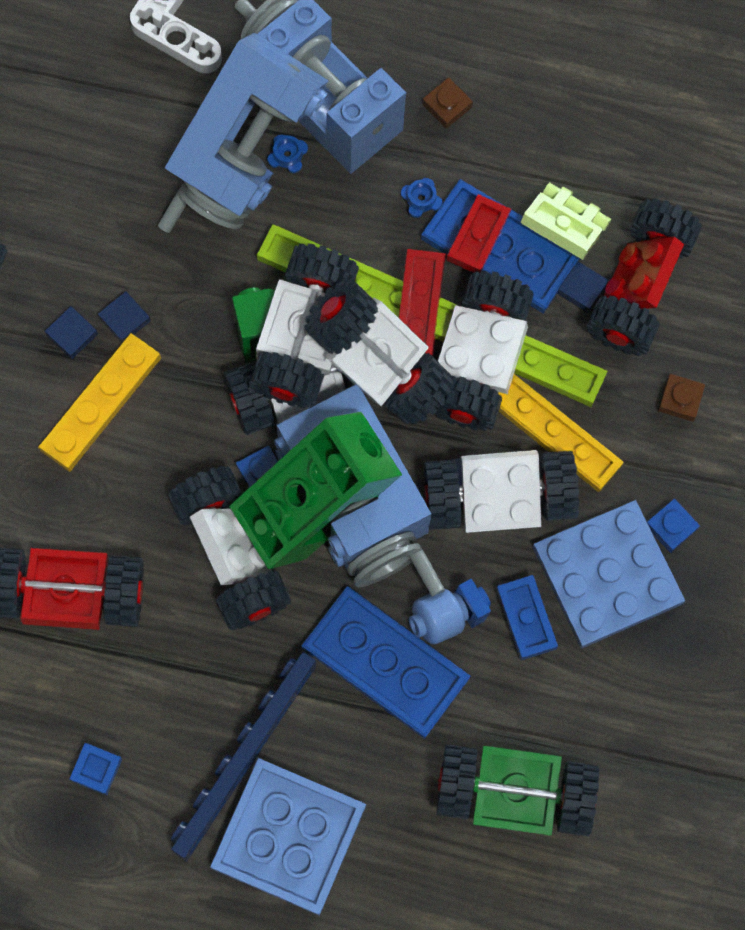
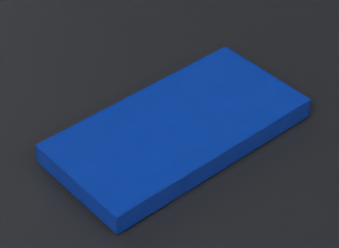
[421,179,580,314]
[302,586,471,739]

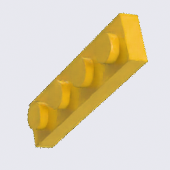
[39,333,161,472]

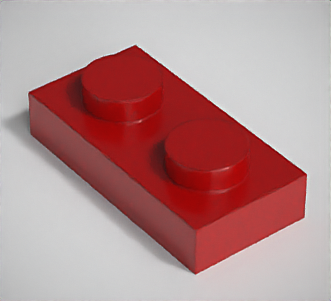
[447,194,511,273]

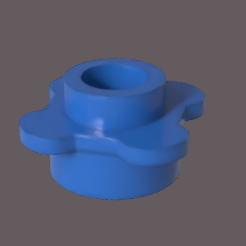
[268,135,308,173]
[401,178,442,218]

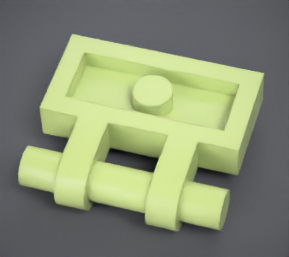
[521,182,611,260]

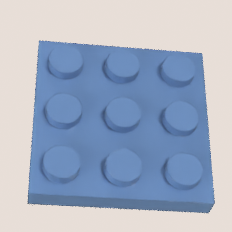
[532,500,685,649]
[210,758,366,916]

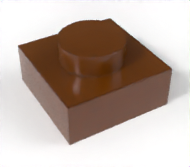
[422,77,473,129]
[658,374,705,422]

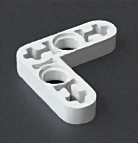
[130,0,222,73]

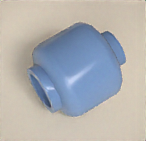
[409,589,469,645]

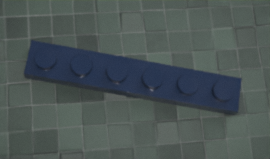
[170,652,316,862]

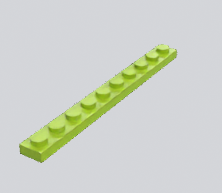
[257,224,608,407]

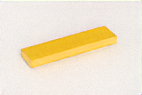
[498,374,624,492]

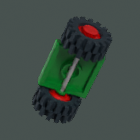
[436,744,599,836]

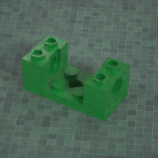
[229,412,402,570]

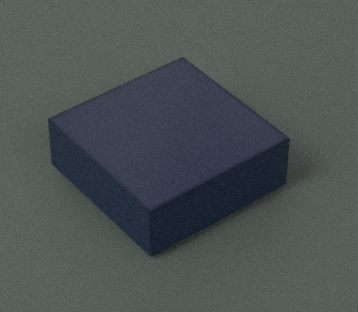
[557,261,609,313]
[98,291,151,343]
[45,306,98,359]

